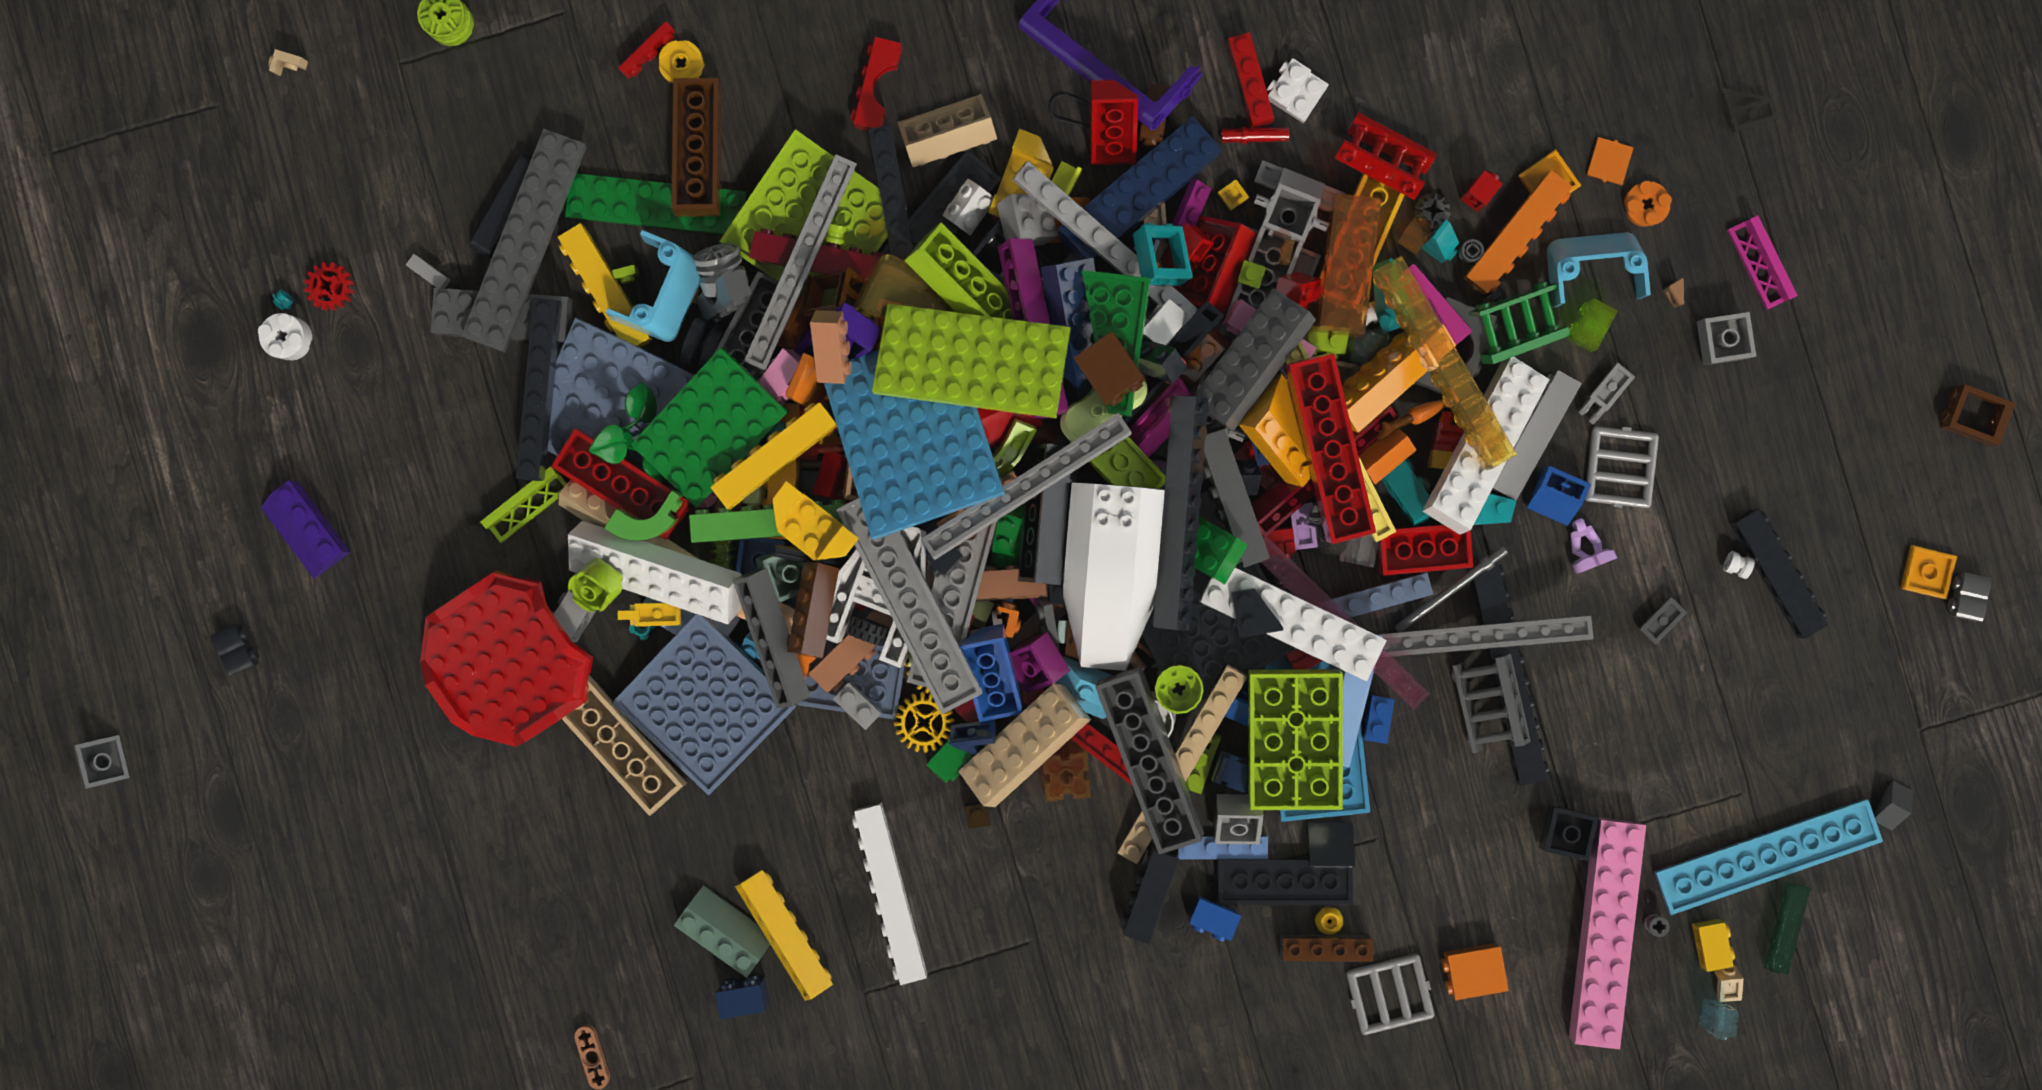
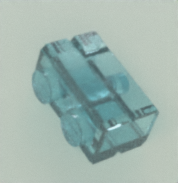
[1700,999,1739,1040]

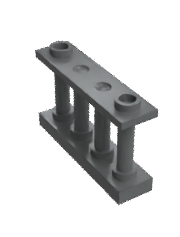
[1452,654,1531,753]

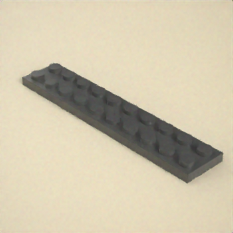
[461,129,587,353]

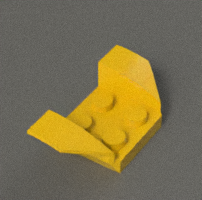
[988,129,1054,217]
[773,481,859,560]

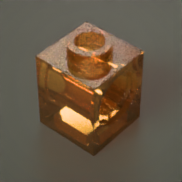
[1398,216,1433,255]

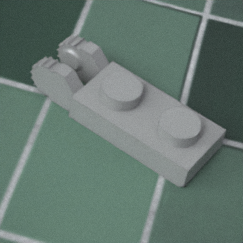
[1578,363,1635,424]

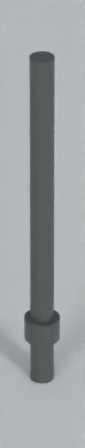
[1394,546,1508,633]

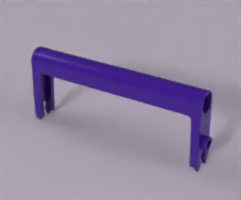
[1019,0,1203,130]

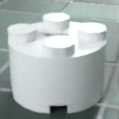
[258,313,312,360]

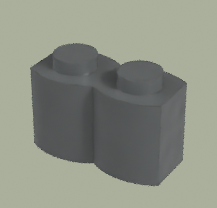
[1947,572,1991,622]

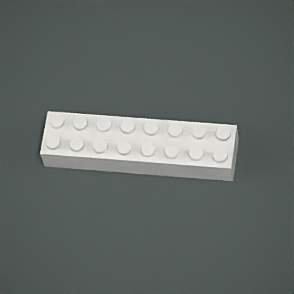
[1422,357,1549,534]
[568,520,742,624]
[1199,568,1387,681]

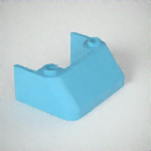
[606,230,702,342]
[1547,232,1651,308]

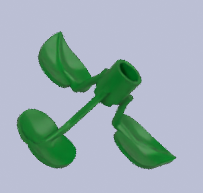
[589,382,669,483]

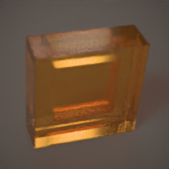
[1279,239,1295,265]

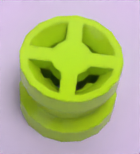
[823,224,847,245]

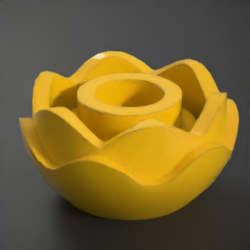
[1315,907,1343,935]

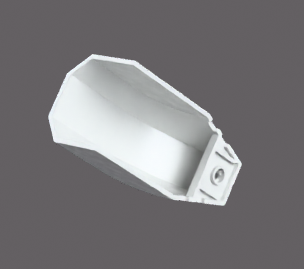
[1063,483,1165,671]

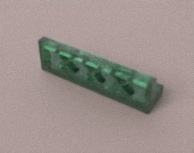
[1764,881,1811,974]

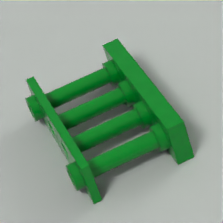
[1469,281,1570,364]

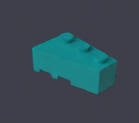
[1382,458,1437,527]
[1436,494,1516,525]

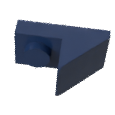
[949,720,996,755]

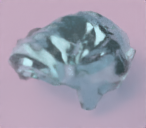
[1346,327,1389,365]

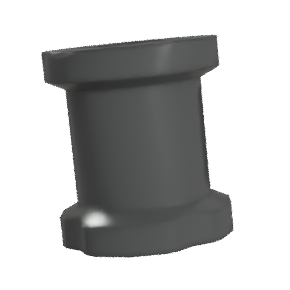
[1643,913,1670,937]

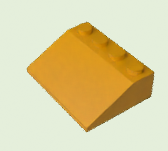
[1239,373,1311,487]

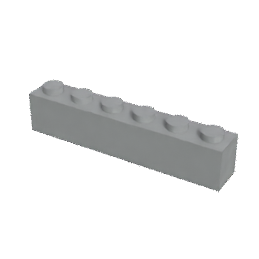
[1492,370,1582,500]

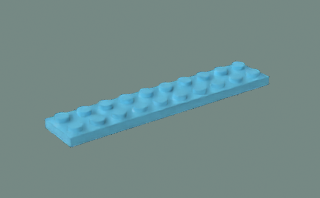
[1654,799,1883,915]

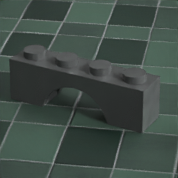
[696,269,752,325]

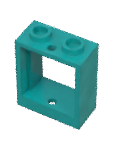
[1133,223,1193,286]

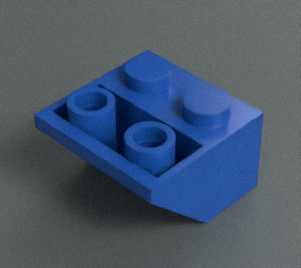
[1526,466,1591,526]

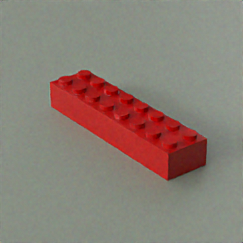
[1284,353,1376,544]

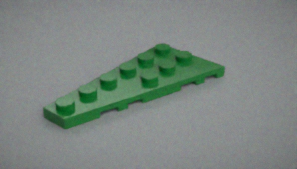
[1082,270,1151,417]

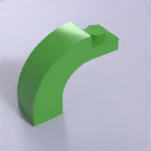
[605,490,683,541]

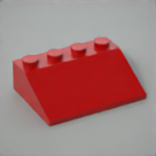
[1172,215,1258,318]

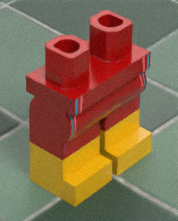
[1428,411,1473,469]

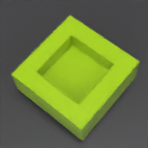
[1237,260,1266,290]
[612,265,640,284]

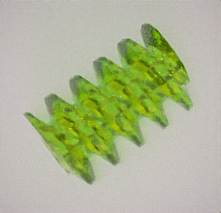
[709,540,738,570]

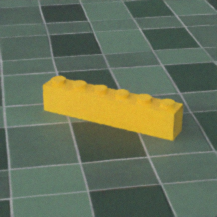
[558,223,653,348]
[710,402,837,510]
[735,870,833,1001]

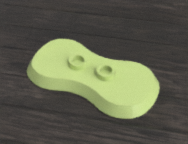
[1060,381,1147,442]

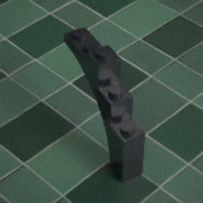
[1122,300,1224,424]

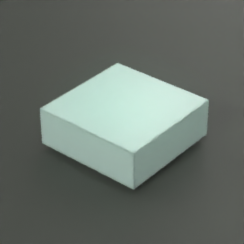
[1057,620,1068,643]

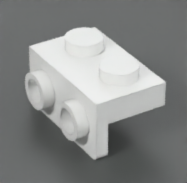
[943,179,994,236]

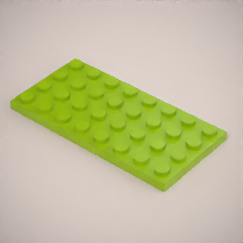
[872,304,1071,418]

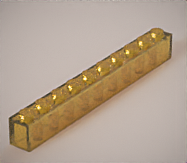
[1372,256,1517,471]

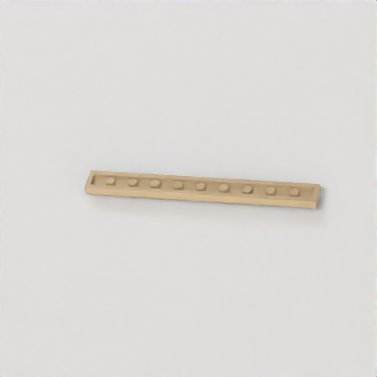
[1118,664,1247,864]

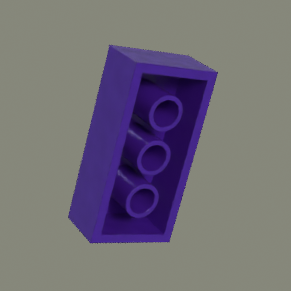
[794,303,882,360]

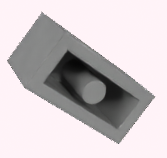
[833,681,882,730]

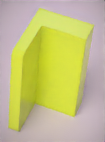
[1052,161,1082,196]

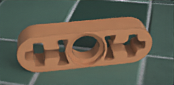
[575,1024,610,1089]

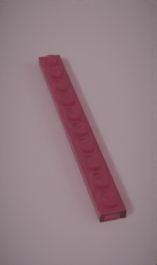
[1260,535,1430,710]

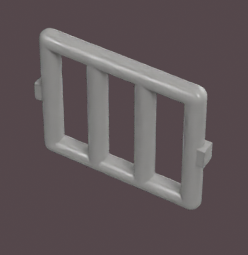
[1585,426,1659,508]
[1346,953,1435,1035]

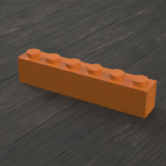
[1463,170,1573,295]

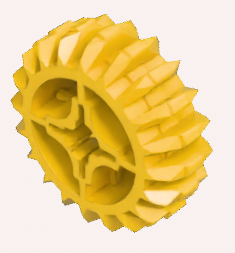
[894,692,954,753]

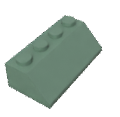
[674,885,770,978]

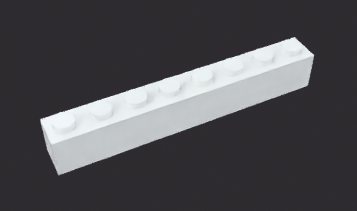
[852,802,927,985]

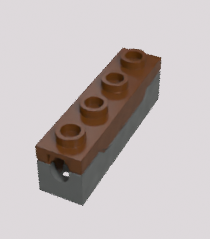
[1280,934,1373,962]

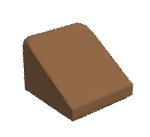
[1663,278,1684,308]

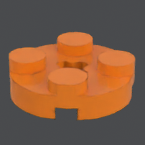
[1624,181,1672,227]

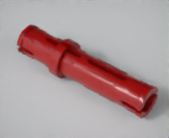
[1221,126,1289,144]

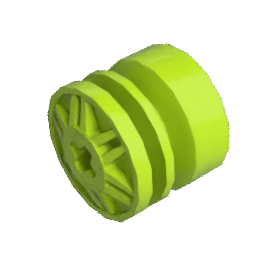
[417,0,474,46]
[1155,665,1203,714]

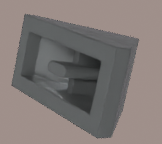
[1874,780,1913,830]

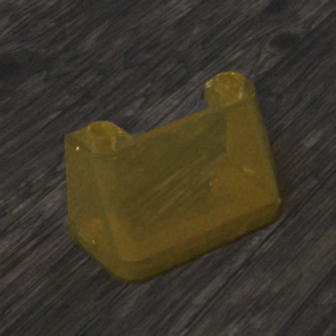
[854,254,955,321]

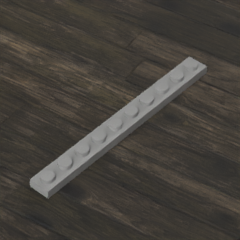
[744,155,857,371]
[1012,161,1198,327]
[921,413,1132,560]
[1378,616,1594,658]

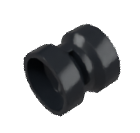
[1482,288,1513,317]

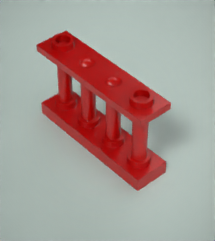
[1335,112,1437,200]

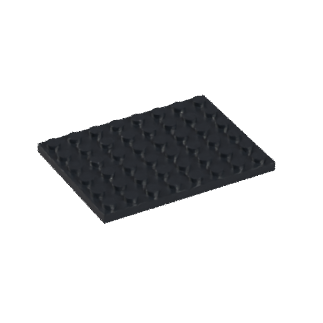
[1142,490,1297,702]

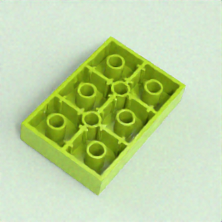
[1248,669,1343,810]

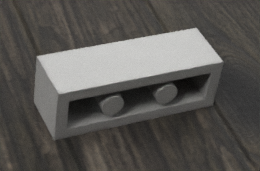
[406,254,451,289]

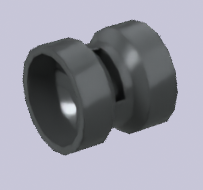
[1457,239,1484,264]

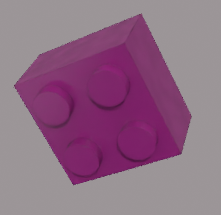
[1010,632,1070,693]

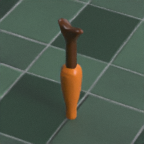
[1376,397,1453,440]

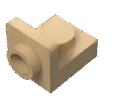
[269,49,308,76]
[1714,965,1744,1002]

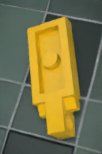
[618,603,682,626]

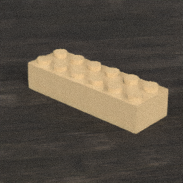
[958,683,1091,807]

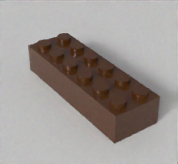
[671,78,722,217]

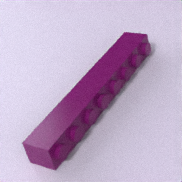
[998,238,1068,419]

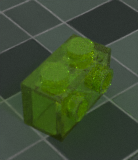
[1568,298,1618,352]

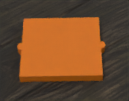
[1586,137,1634,185]

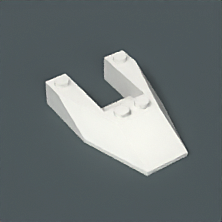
[826,526,927,668]

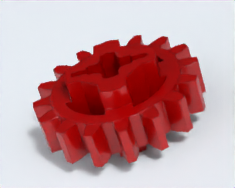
[304,262,355,311]

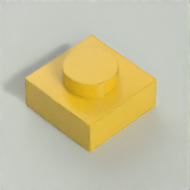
[1217,180,1249,212]

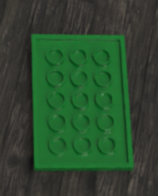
[630,347,789,508]

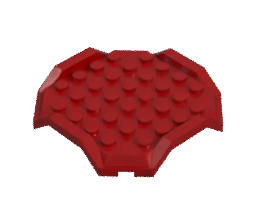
[420,571,593,747]

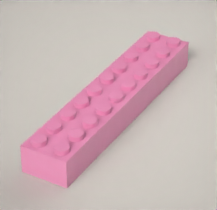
[1569,817,1646,1049]

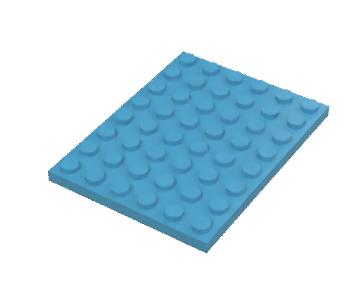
[824,350,1005,540]

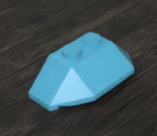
[1055,655,1112,719]

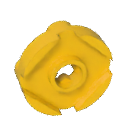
[659,40,705,84]

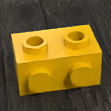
[1692,919,1735,972]

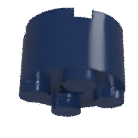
[1211,751,1248,793]

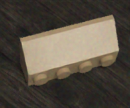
[897,94,997,167]

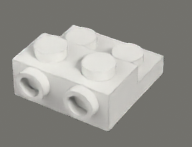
[1267,58,1329,123]

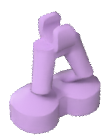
[1570,518,1617,574]

